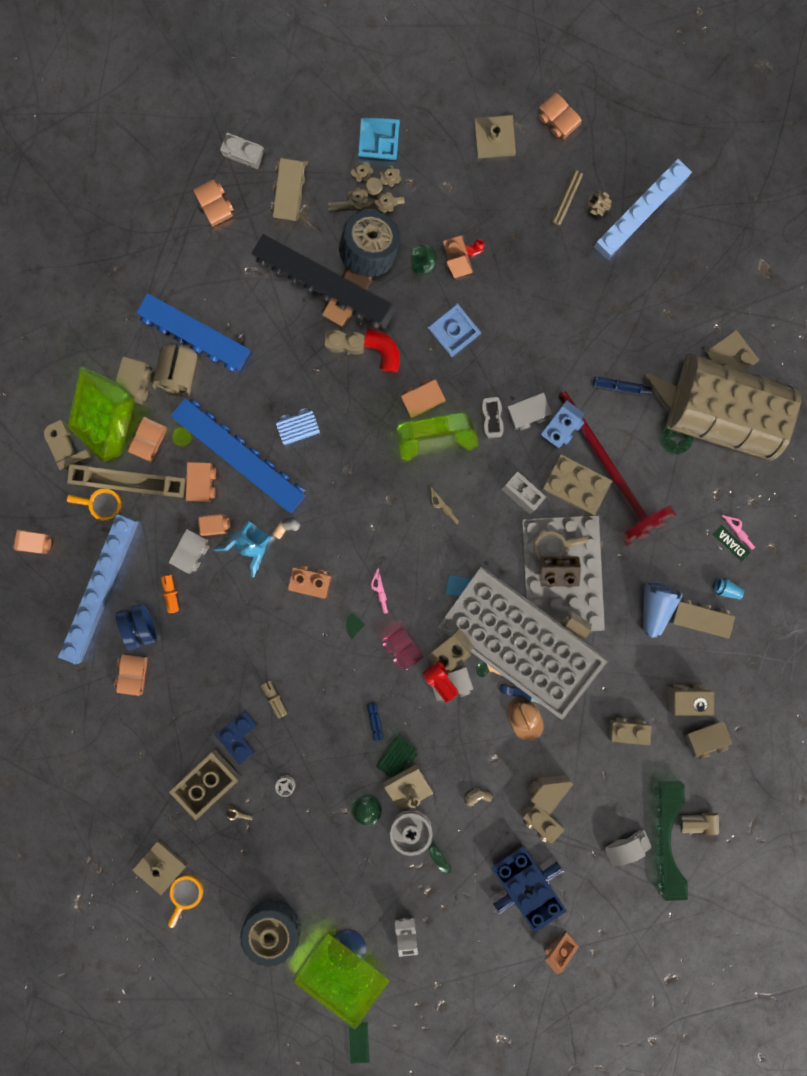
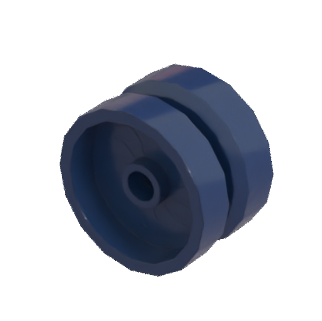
[115,603,157,652]

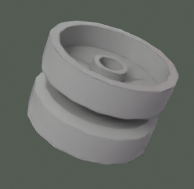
[390,808,432,856]

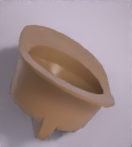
[507,697,544,741]

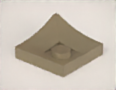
[706,330,760,371]

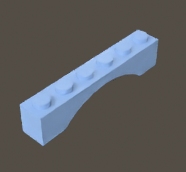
[594,159,692,260]

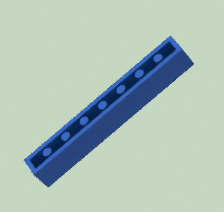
[171,398,306,514]

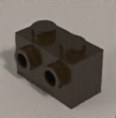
[539,556,581,587]

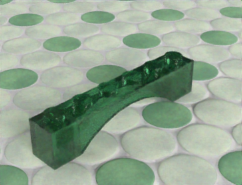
[655,781,688,901]

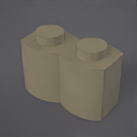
[325,330,365,354]

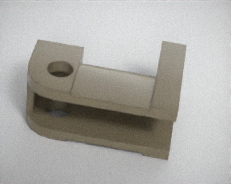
[44,420,94,471]

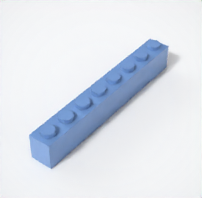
[58,514,139,665]

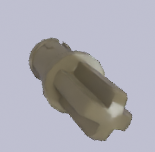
[260,680,287,718]

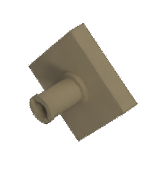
[474,115,516,159]
[383,764,434,812]
[132,840,187,895]

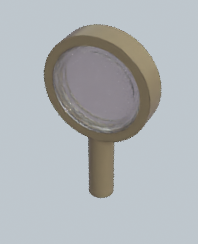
[534,531,588,560]

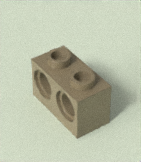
[427,629,474,672]

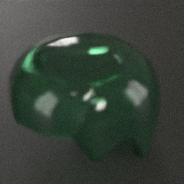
[411,244,437,273]
[351,796,382,826]

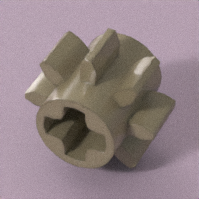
[588,191,612,216]

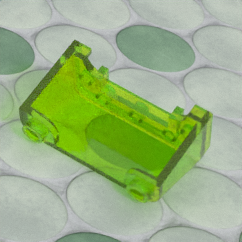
[396,413,479,463]

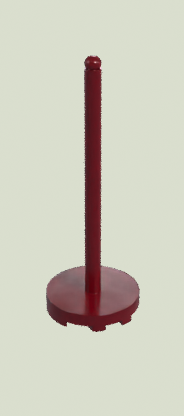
[559,391,677,547]

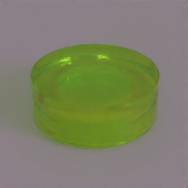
[172,427,192,447]

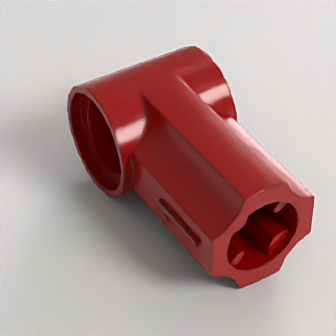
[423,662,459,703]

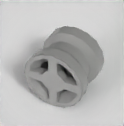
[275,775,295,797]

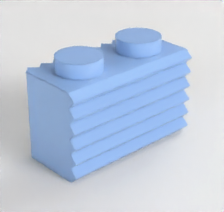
[276,408,320,445]

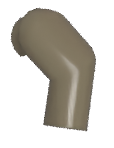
[464,788,493,807]

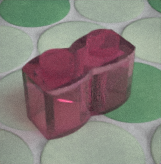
[382,626,424,671]

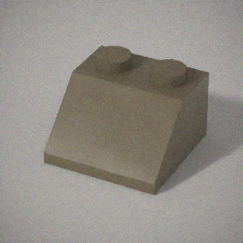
[528,775,573,815]

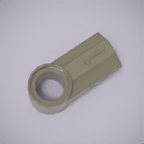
[680,812,719,835]

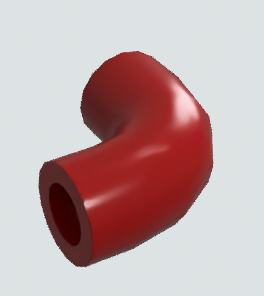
[364,328,400,373]

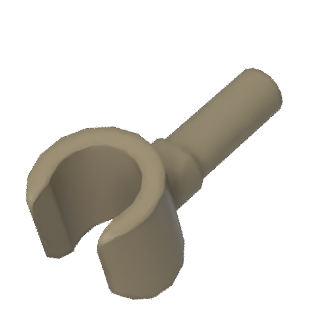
[225,806,253,820]

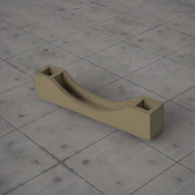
[67,464,187,498]

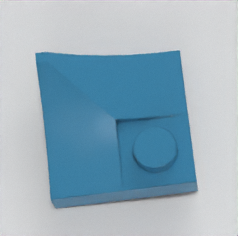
[358,118,400,160]

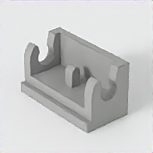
[501,471,546,515]

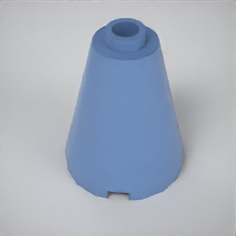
[643,582,683,637]

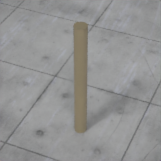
[328,196,405,211]

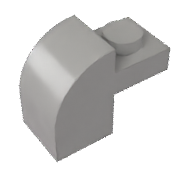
[605,830,652,866]
[395,918,418,957]

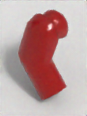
[465,239,485,257]

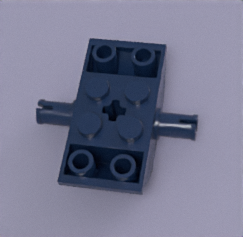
[491,846,567,933]

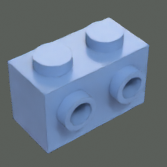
[541,400,585,448]

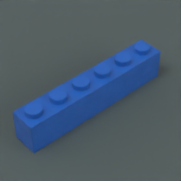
[136,293,251,372]

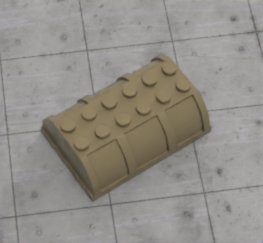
[665,353,801,461]

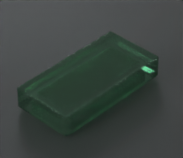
[349,1022,370,1064]

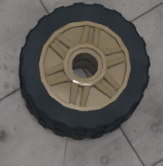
[339,210,401,277]

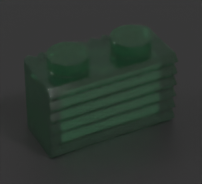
[376,734,418,778]

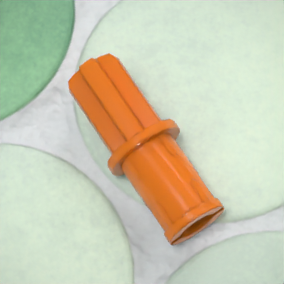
[160,574,179,613]

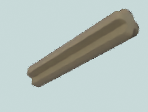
[552,170,583,225]

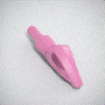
[721,515,755,550]
[370,568,388,614]

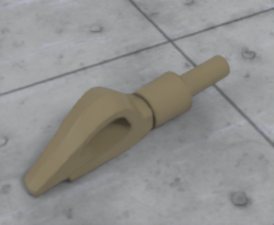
[430,486,460,524]

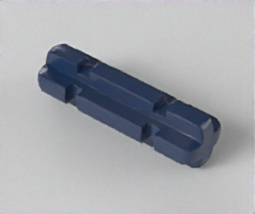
[367,703,383,741]

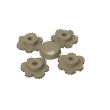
[347,162,401,213]

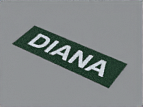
[713,525,751,562]

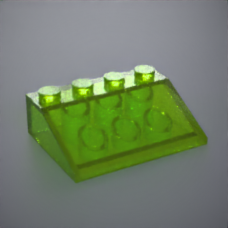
[68,367,135,462]
[293,933,390,1029]

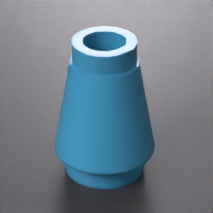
[714,578,744,600]

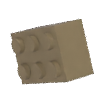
[541,454,612,516]
[169,749,241,821]

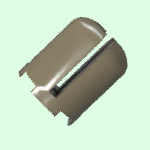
[152,343,198,397]

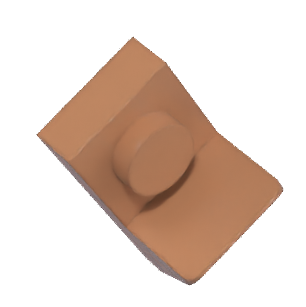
[443,235,473,278]
[545,932,579,974]

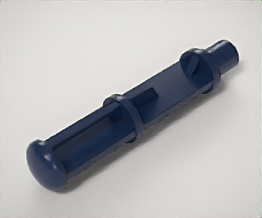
[593,376,652,395]

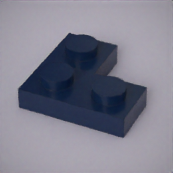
[215,710,257,765]

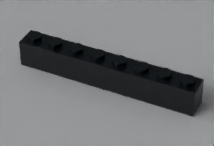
[251,234,396,329]

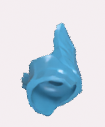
[214,521,271,577]

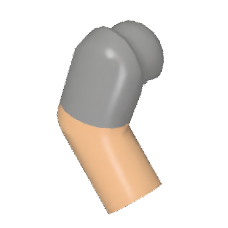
[272,518,300,539]

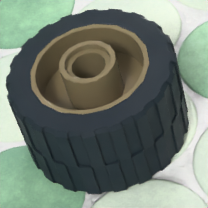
[240,901,301,967]

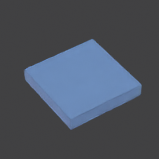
[427,303,481,358]

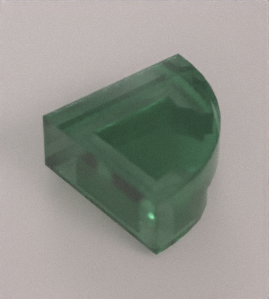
[346,612,365,639]

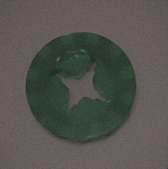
[662,428,693,454]
[430,846,451,874]

